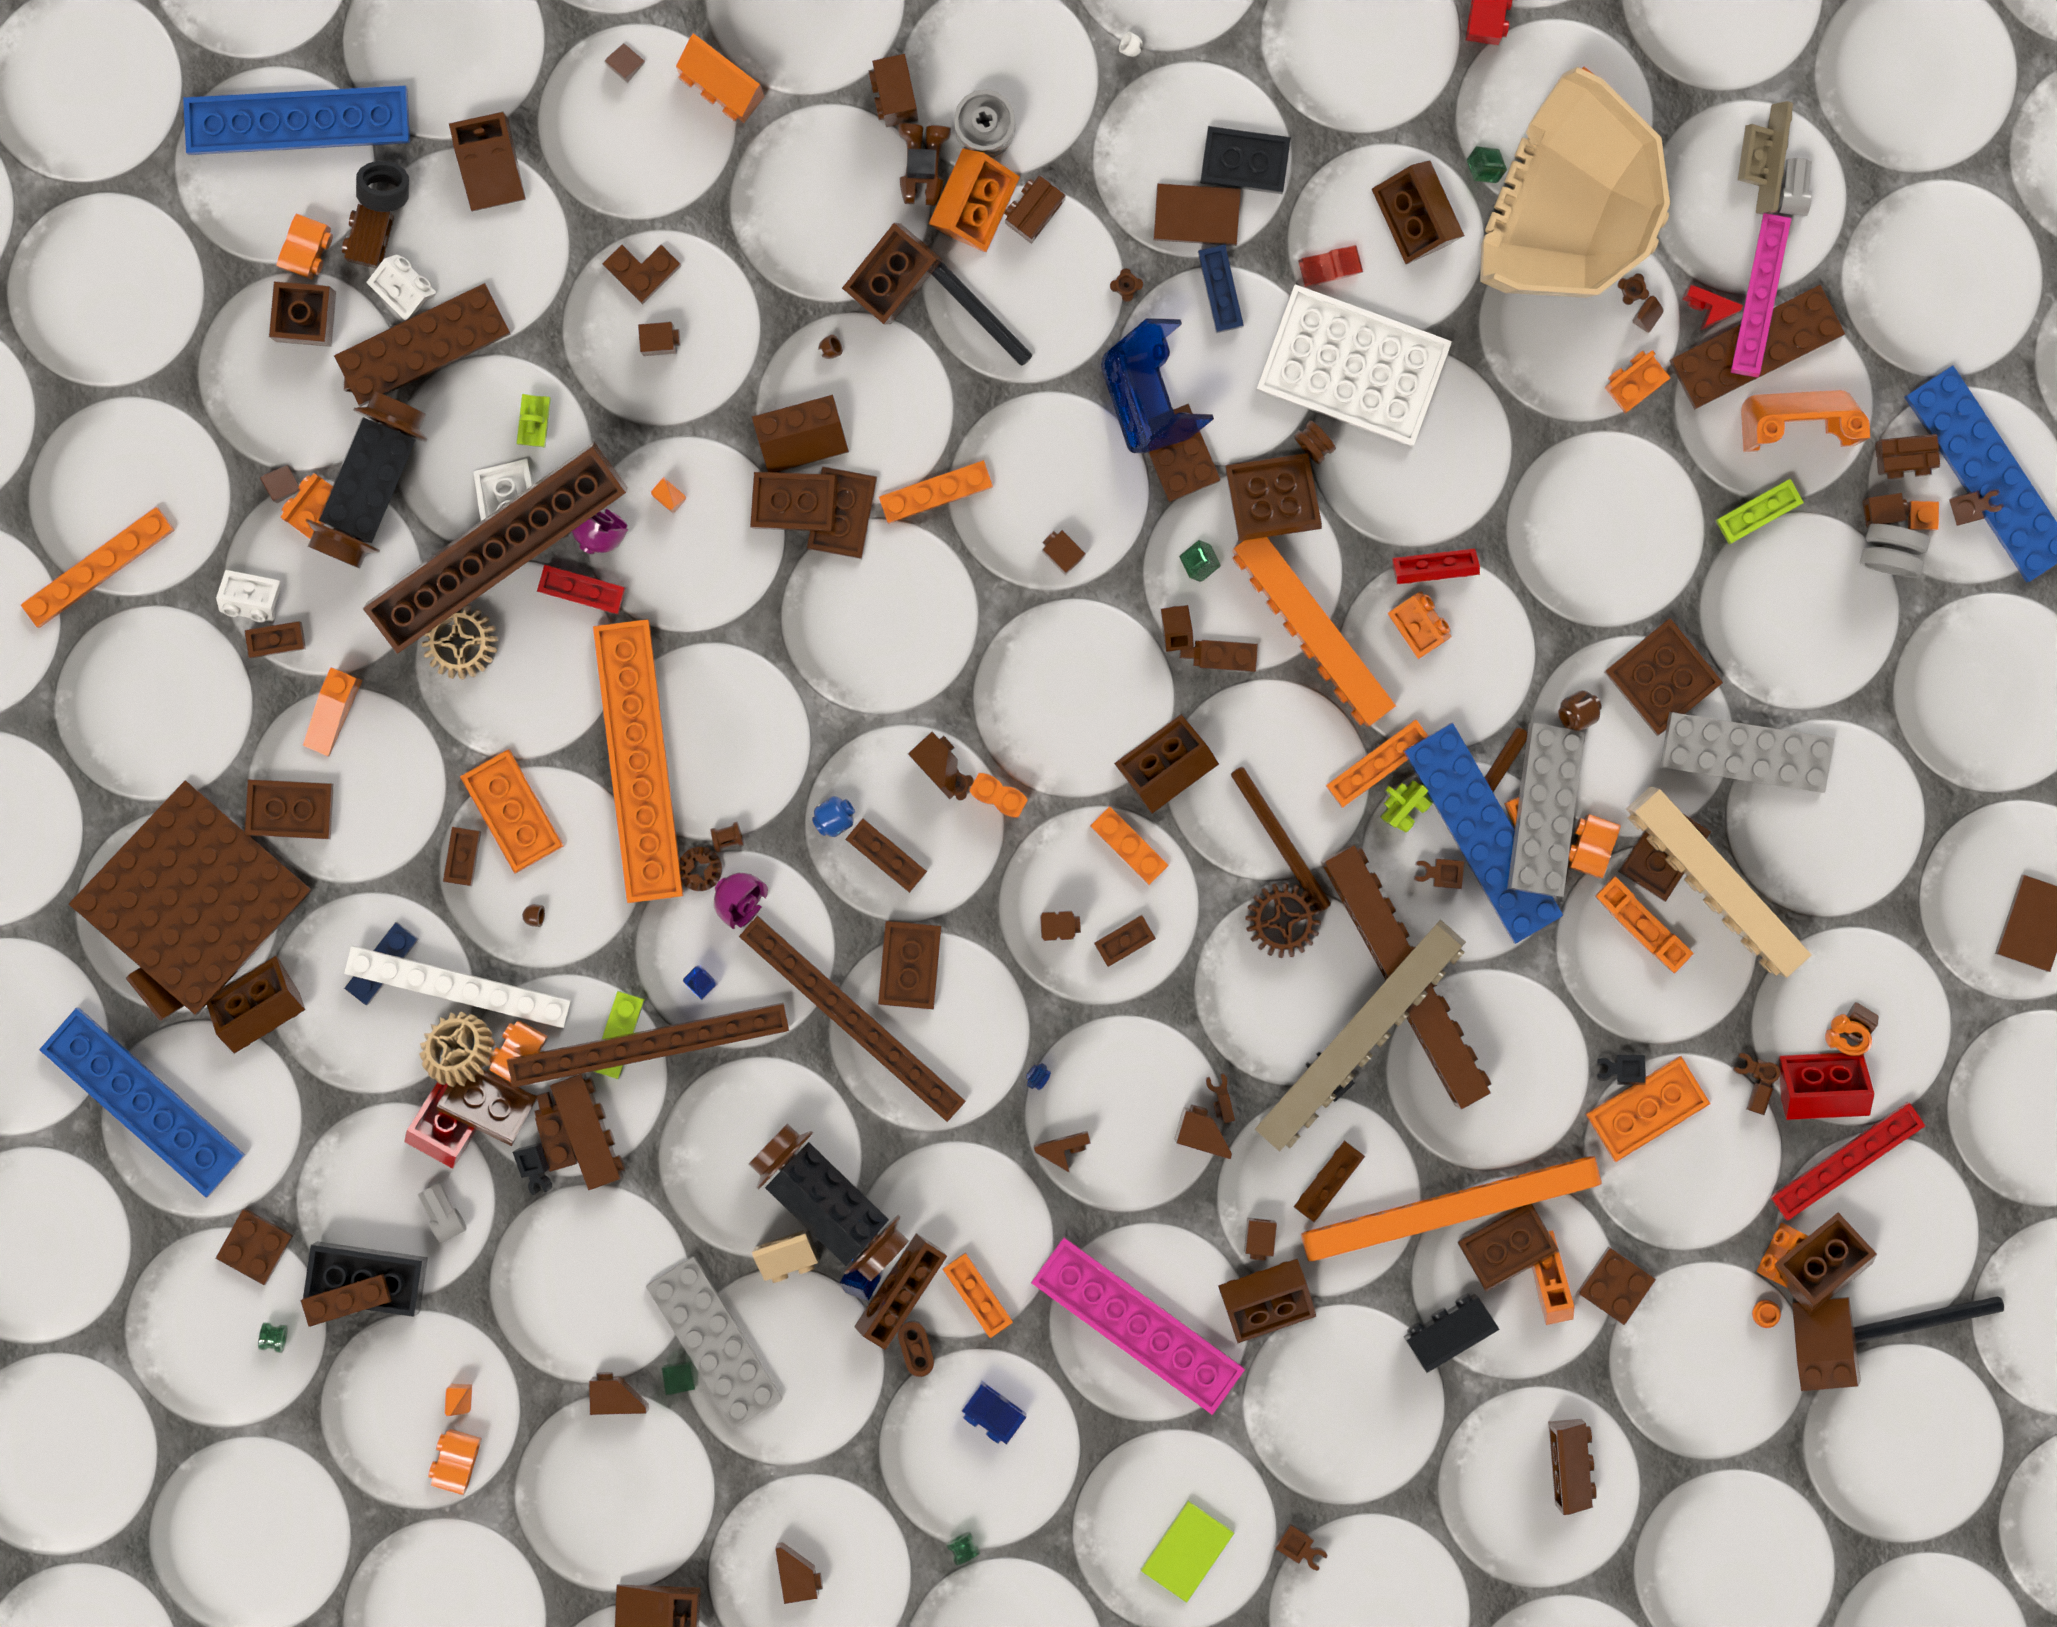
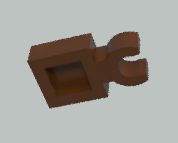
[1949,489,2004,526]
[1414,859,1464,889]
[1275,1524,1328,1571]

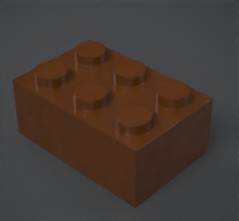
[842,223,943,325]

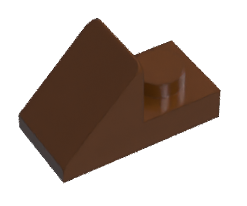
[1034,1131,1091,1172]

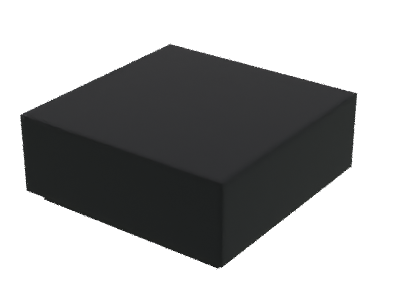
[907,149,936,179]

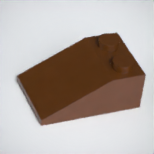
[1792,1297,1861,1391]

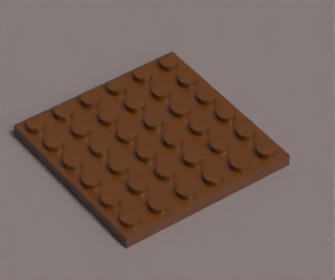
[68,780,311,1016]

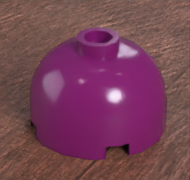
[571,509,628,554]
[714,872,768,929]

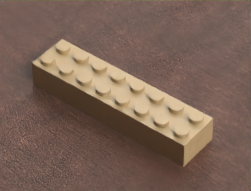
[1626,786,1812,978]

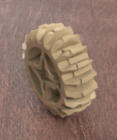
[421,605,498,680]
[419,1012,495,1087]

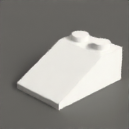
[473,459,534,521]

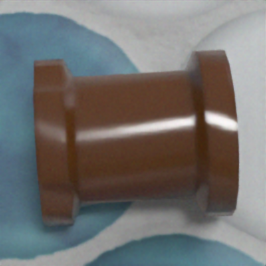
[710,822,744,853]

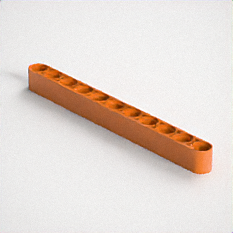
[1301,1156,1602,1261]

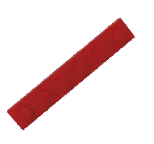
[1770,1102,1925,1221]

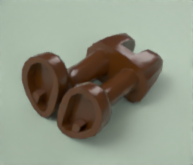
[898,123,951,206]

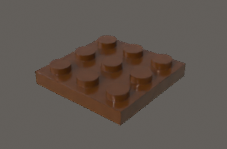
[1225,453,1322,541]
[1604,618,1723,736]

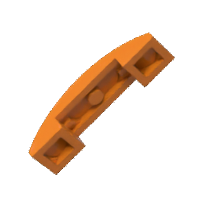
[1595,876,1694,974]

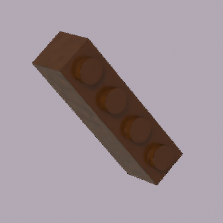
[550,1073,625,1191]

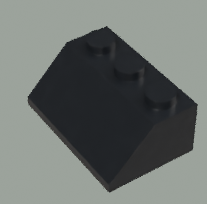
[1403,1293,1500,1373]

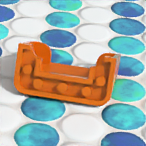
[1741,390,1870,452]

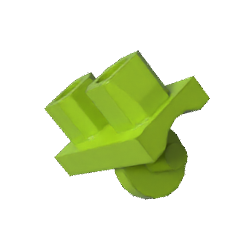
[516,394,551,448]
[1380,780,1433,832]

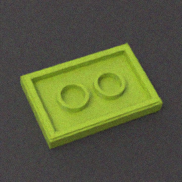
[1140,1500,1234,1603]

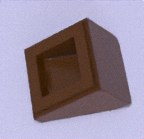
[604,43,645,83]
[1632,295,1664,333]
[260,465,300,503]
[1843,1002,1879,1044]

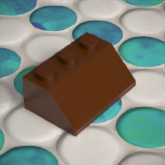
[1372,160,1465,264]
[752,394,849,473]
[1114,714,1219,814]
[207,956,306,1054]
[1775,1212,1877,1315]
[1218,1259,1317,1344]
[1548,1419,1597,1515]

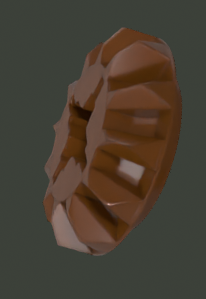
[679,847,722,891]

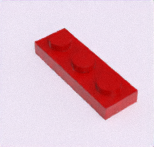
[1392,548,1480,584]
[537,565,626,615]

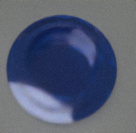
[1026,1063,1051,1090]

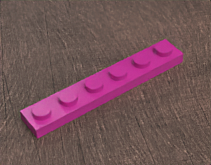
[1731,213,1791,378]

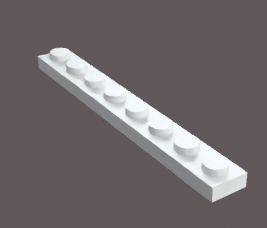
[344,946,571,1028]

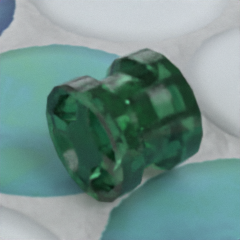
[258,1322,288,1353]
[946,1532,980,1565]

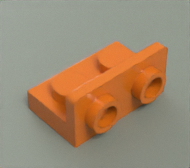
[1605,350,1670,414]
[280,473,332,539]
[1388,591,1452,659]
[1757,1223,1808,1288]

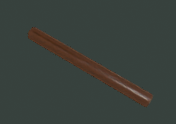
[1231,767,1331,912]

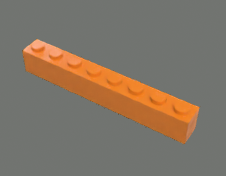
[1232,537,1396,727]

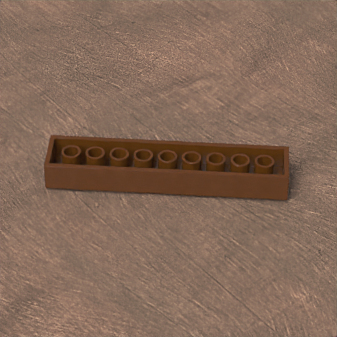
[363,442,628,654]
[1320,845,1492,1110]

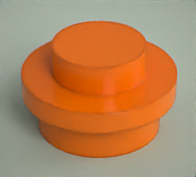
[1752,1300,1781,1328]

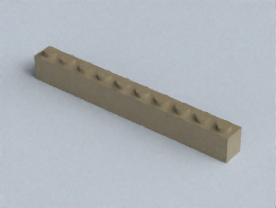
[1255,919,1466,1152]

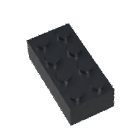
[303,1241,428,1317]

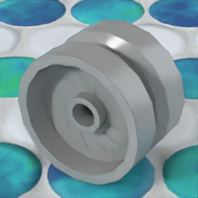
[954,89,1015,158]
[1859,524,1930,578]

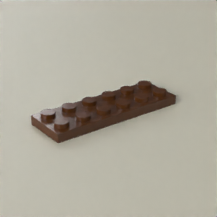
[334,283,511,407]
[1669,285,1845,410]

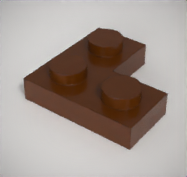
[602,244,682,305]

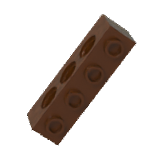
[854,1233,947,1350]

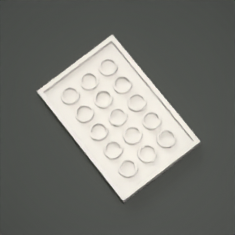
[1256,284,1452,447]

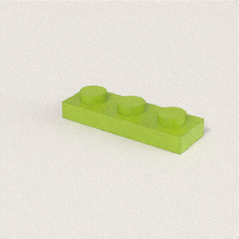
[1715,479,1804,544]
[593,991,645,1079]

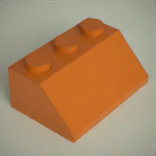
[676,33,764,123]
[929,148,1020,252]

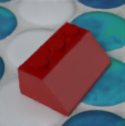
[1779,1053,1875,1120]

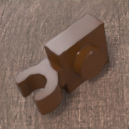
[1206,1073,1235,1123]

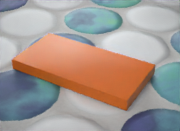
[460,749,564,874]
[1585,1056,1711,1162]

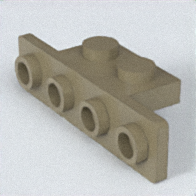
[1737,101,1793,215]

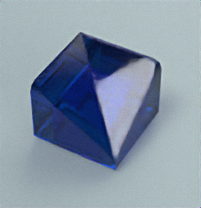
[683,965,718,1000]
[840,1260,881,1301]

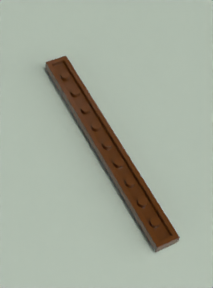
[739,916,966,1122]
[507,1003,789,1088]

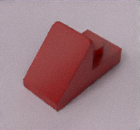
[1682,285,1743,330]

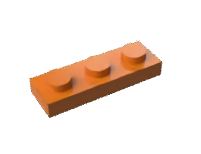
[1090,806,1169,885]
[942,1252,1013,1338]

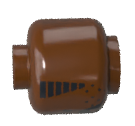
[1558,690,1602,731]

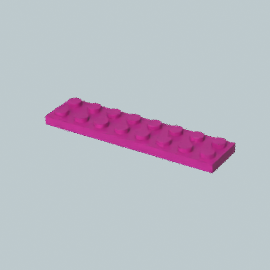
[1031,1237,1245,1415]

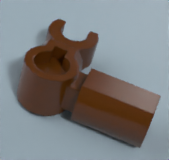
[1733,1053,1780,1116]

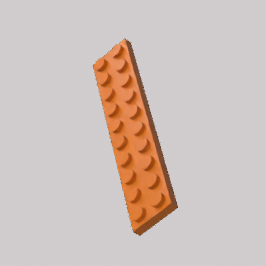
[593,619,684,903]

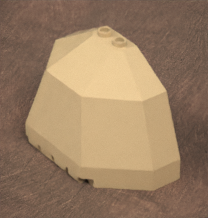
[1480,67,1670,298]

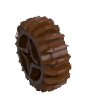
[1245,883,1321,958]

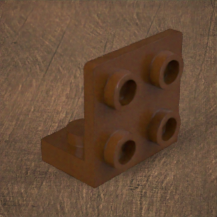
[126,967,184,1021]

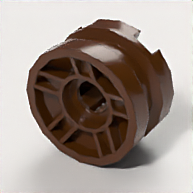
[1293,420,1336,464]

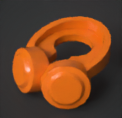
[1825,1014,1872,1056]

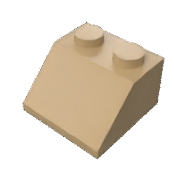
[752,1229,820,1283]

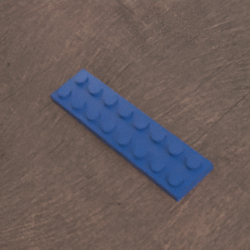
[183,86,410,155]
[1904,365,2057,583]
[1403,723,1563,944]
[39,1007,245,1198]

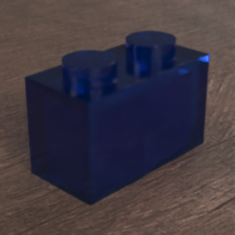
[961,1380,1027,1445]

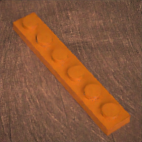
[21,507,175,628]

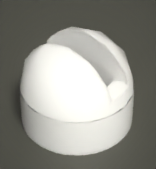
[1119,32,1143,57]

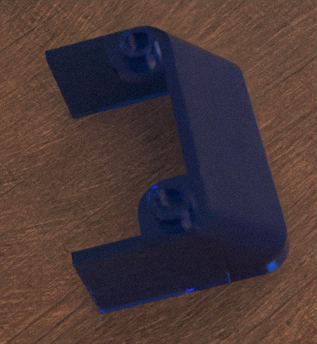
[1101,318,1214,453]

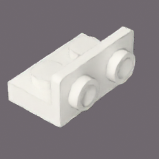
[366,255,436,321]
[216,570,281,622]

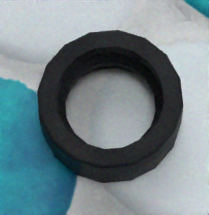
[356,161,409,212]

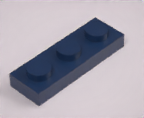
[1197,245,1244,333]
[344,922,419,1005]

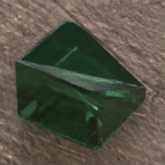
[1467,146,1507,183]
[1179,540,1221,582]
[662,1361,695,1395]

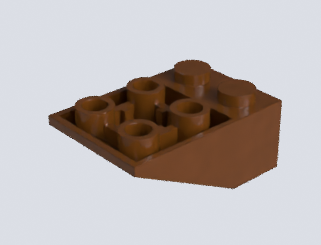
[449,112,526,212]
[615,1584,701,1627]

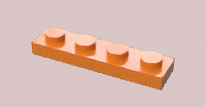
[879,460,993,524]
[1325,719,1428,808]

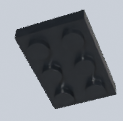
[1200,126,1291,194]

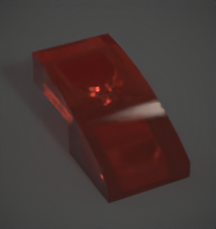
[1298,245,1363,287]

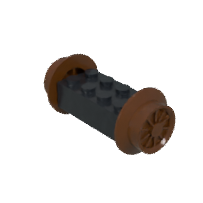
[306,392,428,569]
[749,1123,909,1282]

